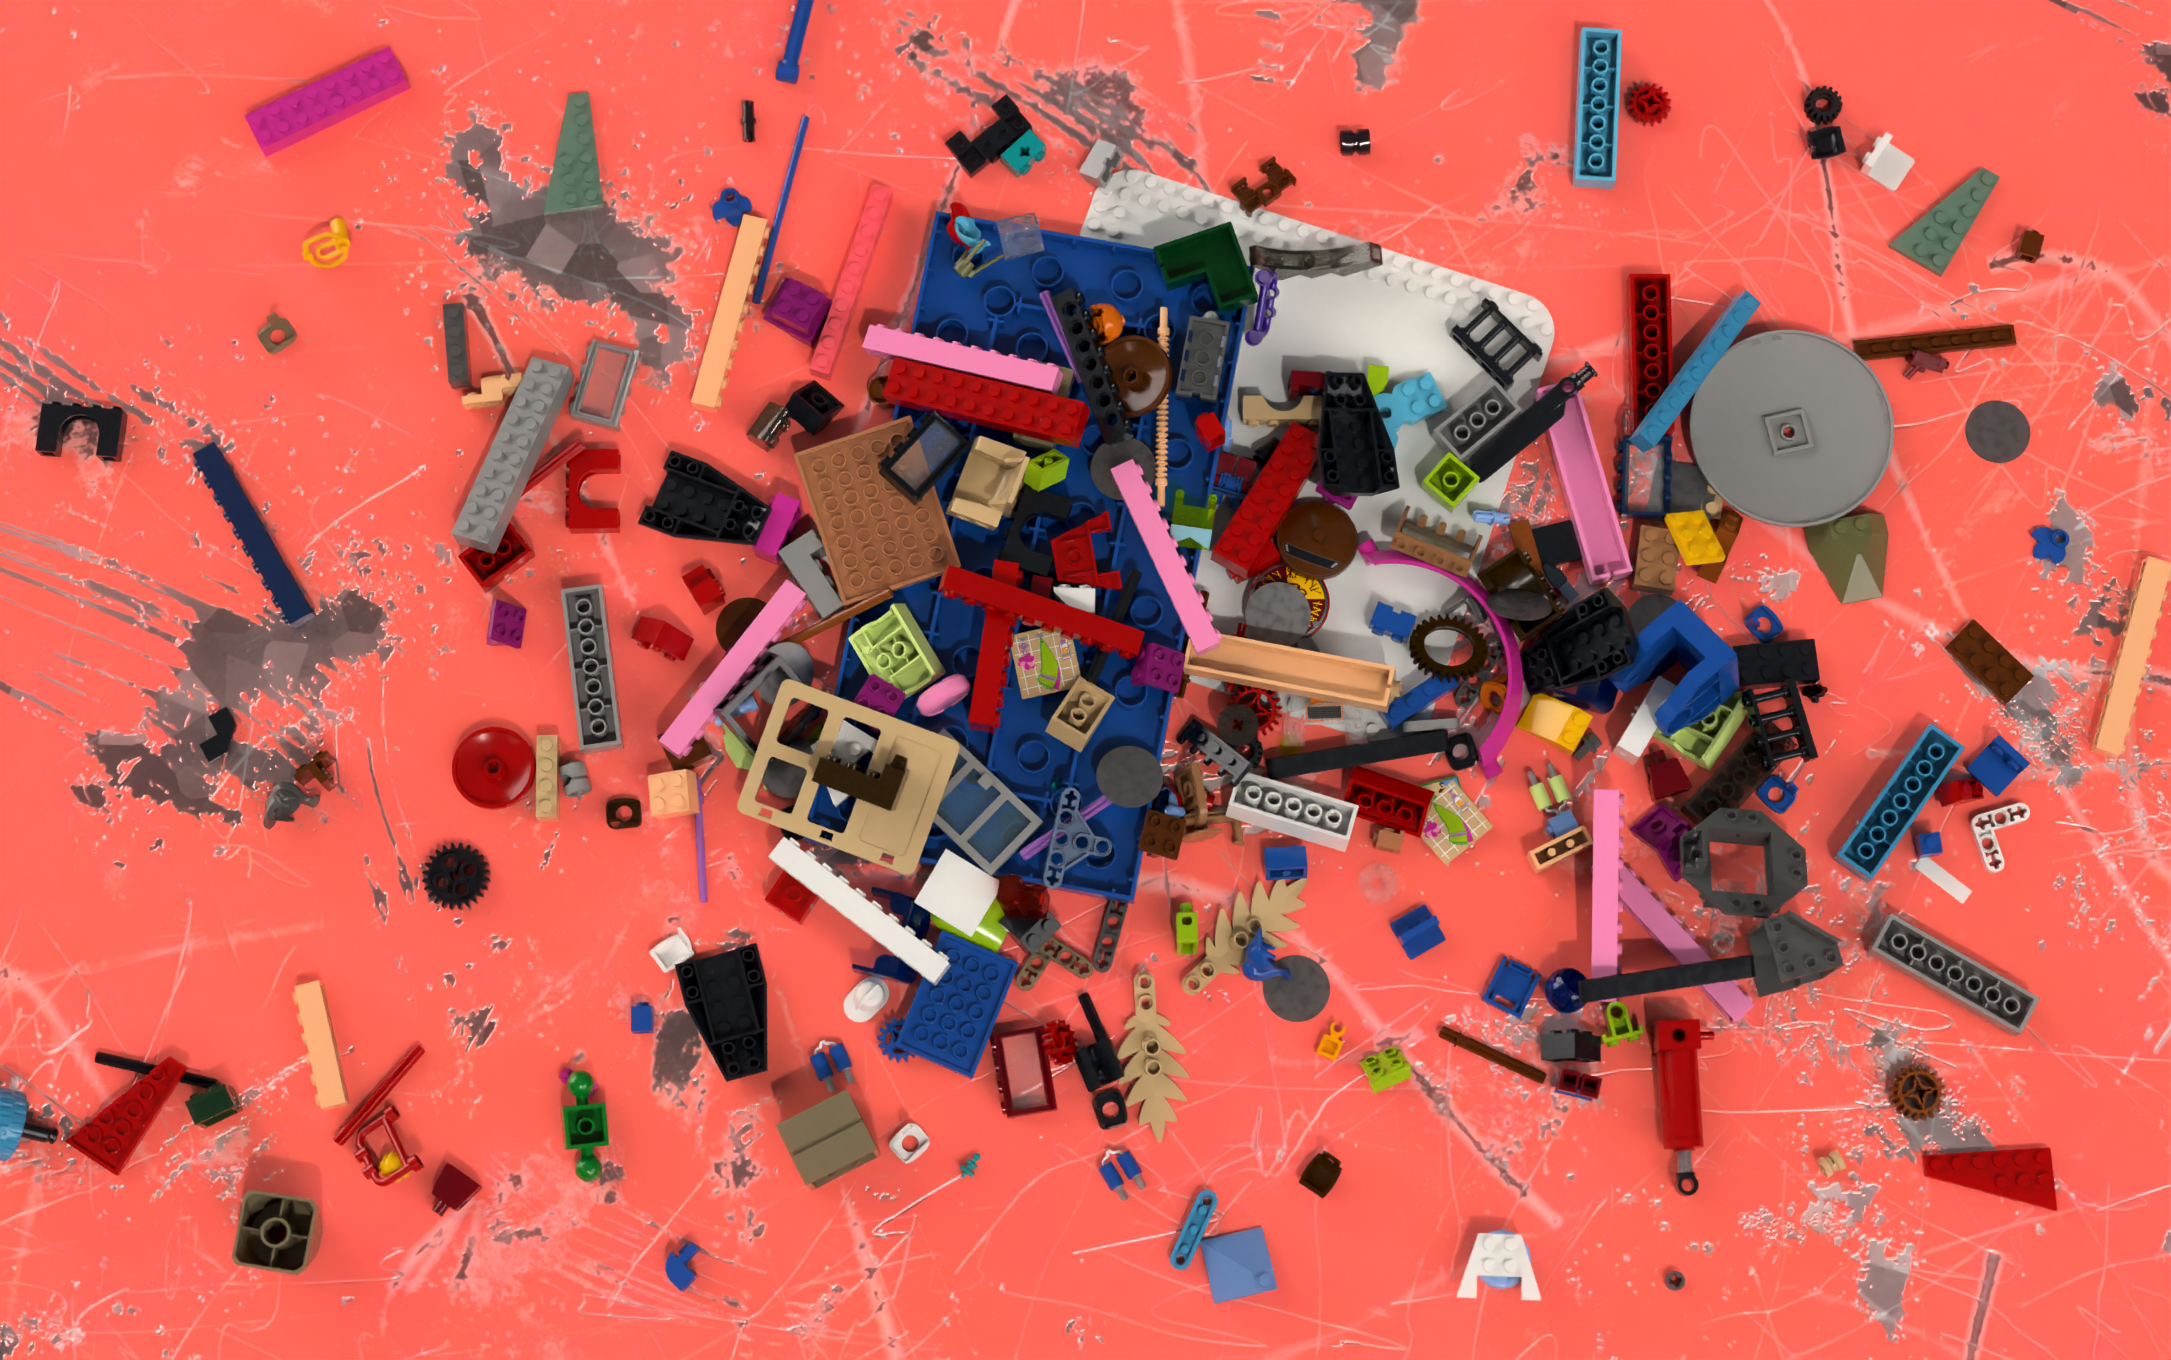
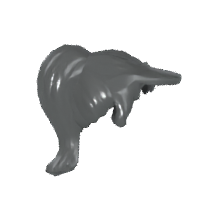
[263,782,320,830]

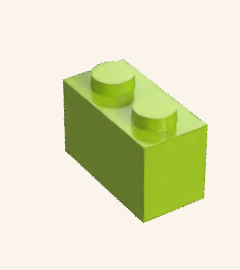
[1023,448,1070,492]

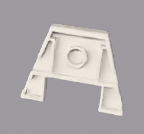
[811,720,878,807]
[1457,1233,1541,1301]

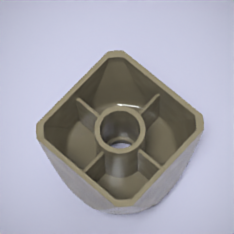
[231,1190,322,1275]

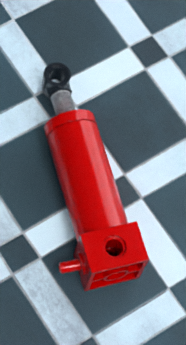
[1651,1019,1715,1197]

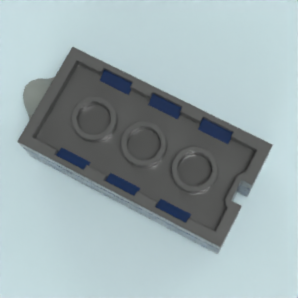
[1175,311,1231,407]

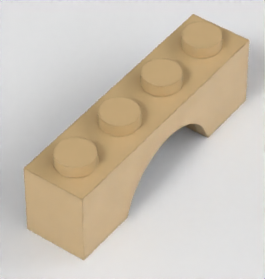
[1242,395,1322,428]
[536,735,561,822]

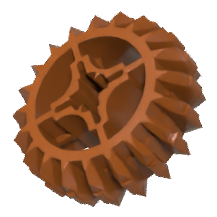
[1888,1064,1947,1122]

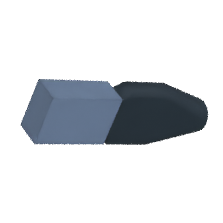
[1542,563,1579,603]

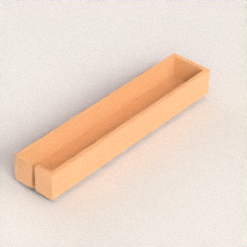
[1183,634,1396,713]

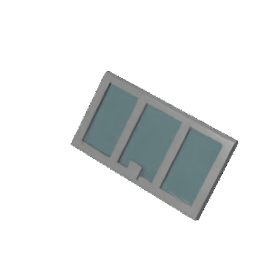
[934,728,1043,876]

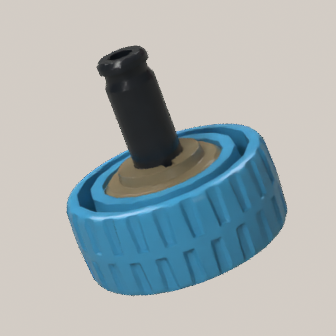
[0,1087,58,1161]

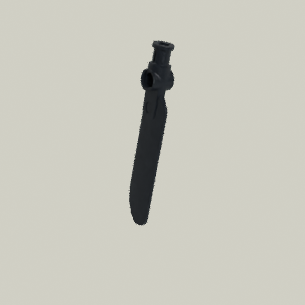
[1470,361,1598,483]

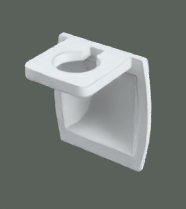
[649,927,695,973]

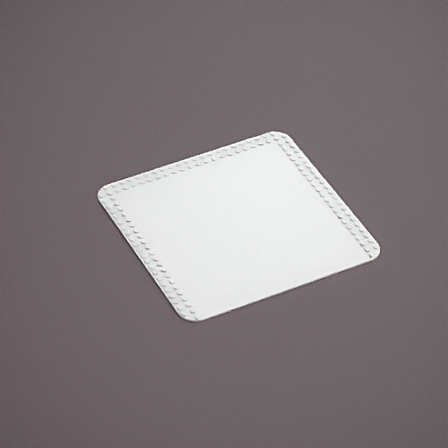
[1079,169,1555,742]

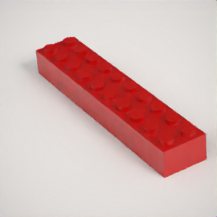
[882,357,1090,448]

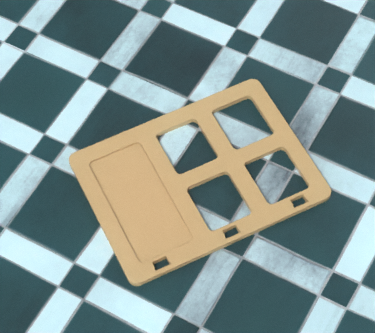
[737,679,960,875]

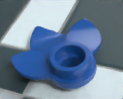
[712,188,752,227]
[2031,527,2069,565]

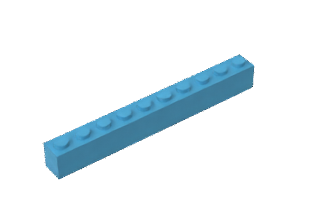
[1628,290,1761,453]

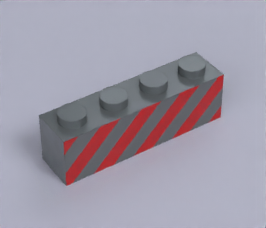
[443,303,473,389]

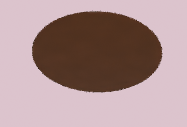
[716,598,775,651]

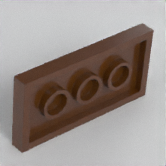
[1944,619,2034,706]

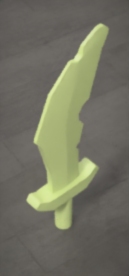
[723,722,769,791]

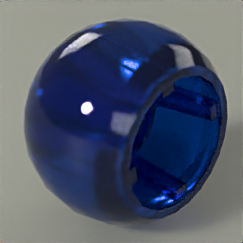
[1544,968,1587,1014]

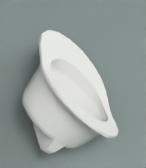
[843,977,889,1023]

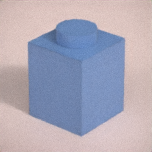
[1545,809,1579,839]

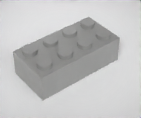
[1431,380,1522,463]

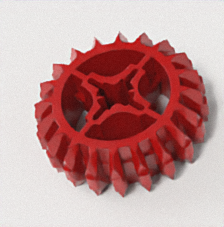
[1227,685,1283,737]

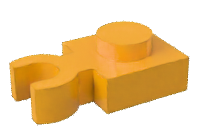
[1316,1022,1346,1062]

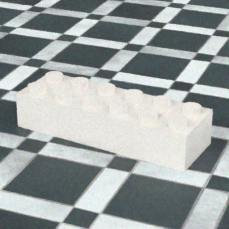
[1225,772,1359,852]

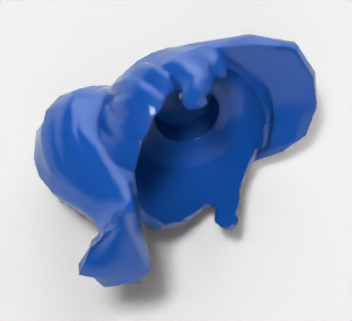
[1242,927,1292,981]

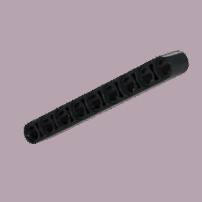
[1265,729,1451,780]
[1577,955,1756,1003]

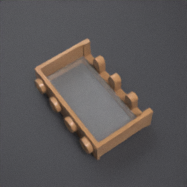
[1389,505,1483,578]

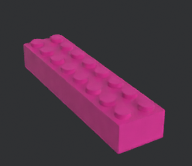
[244,46,410,157]

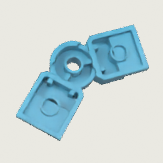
[1374,372,1448,450]

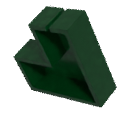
[1153,221,1258,315]

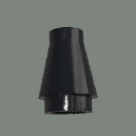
[1253,437,1280,467]

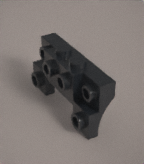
[945,94,1032,178]

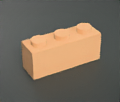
[1526,825,1593,874]

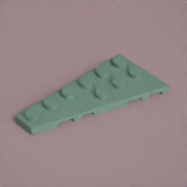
[543,92,604,215]
[1888,167,2000,277]

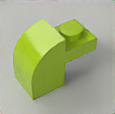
[1367,364,1389,397]

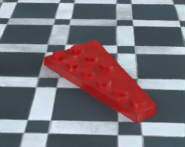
[1922,1147,2058,1212]

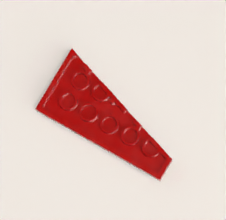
[65,1056,189,1176]

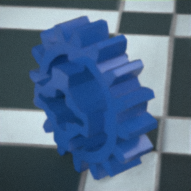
[877,1017,915,1063]

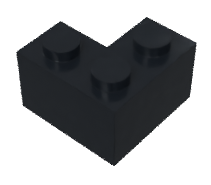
[1541,1029,1601,1063]

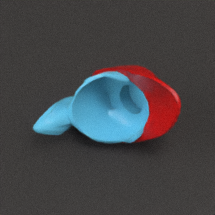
[946,202,991,254]

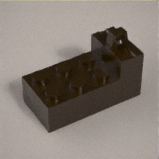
[812,754,910,811]

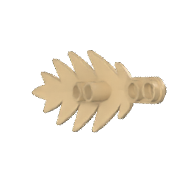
[1181,878,1308,995]
[1117,971,1190,1143]

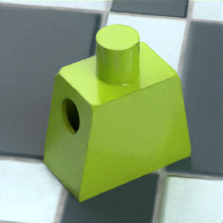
[1176,903,1198,955]

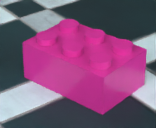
[753,492,803,566]

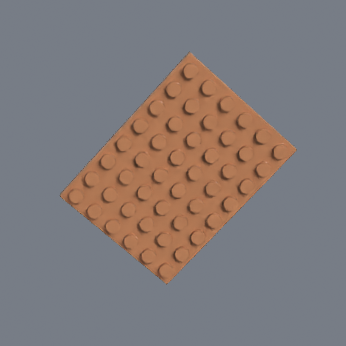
[793,415,962,607]

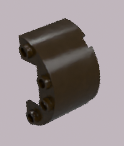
[1477,547,1565,642]

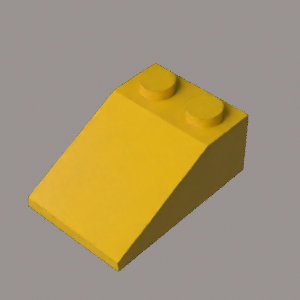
[1516,694,1593,756]

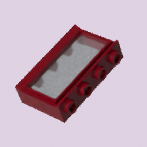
[990,1025,1058,1119]

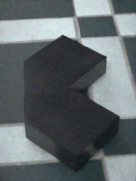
[199,707,237,763]

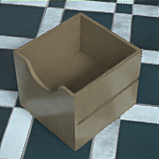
[776,1089,881,1191]

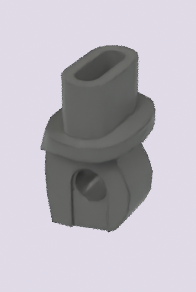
[1572,732,1602,761]

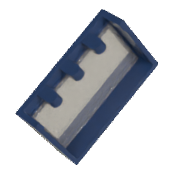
[1617,435,1673,520]

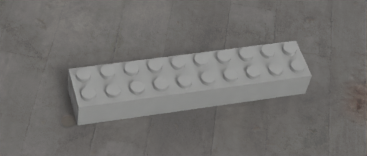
[451,356,575,554]

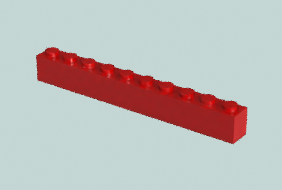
[938,564,1145,660]

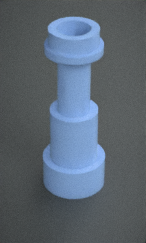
[715,694,759,727]

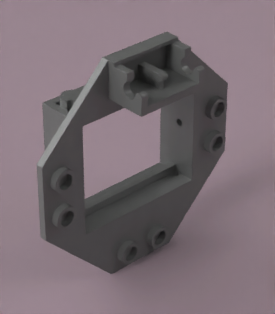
[1679,807,1808,918]

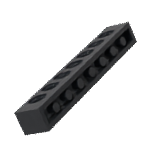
[1051,287,1134,447]

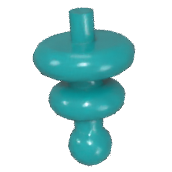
[959,1153,981,1178]

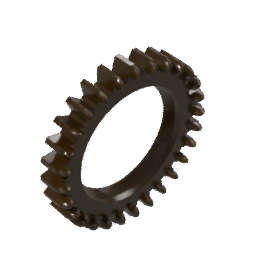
[1409,614,1488,683]

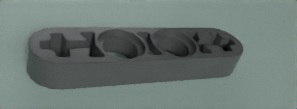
[1455,637,1504,709]
[1093,900,1128,973]

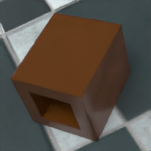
[2015,230,2045,264]

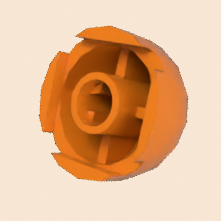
[1089,303,1125,345]

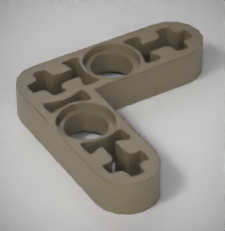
[1016,937,1093,991]

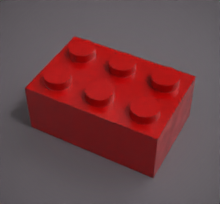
[458,522,535,593]

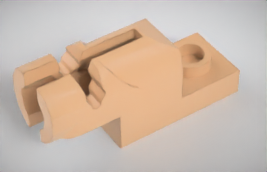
[462,373,523,410]

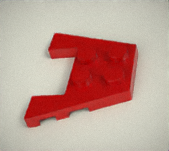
[1051,511,1122,591]

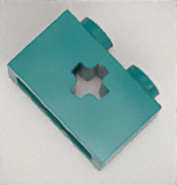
[1001,129,1046,178]

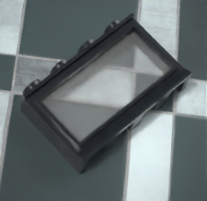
[878,410,972,506]

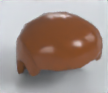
[867,375,890,406]

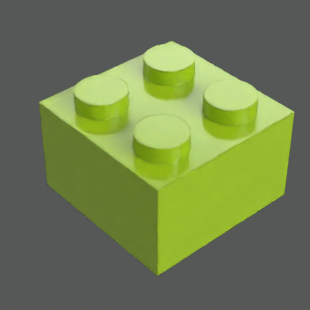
[1420,452,1480,514]

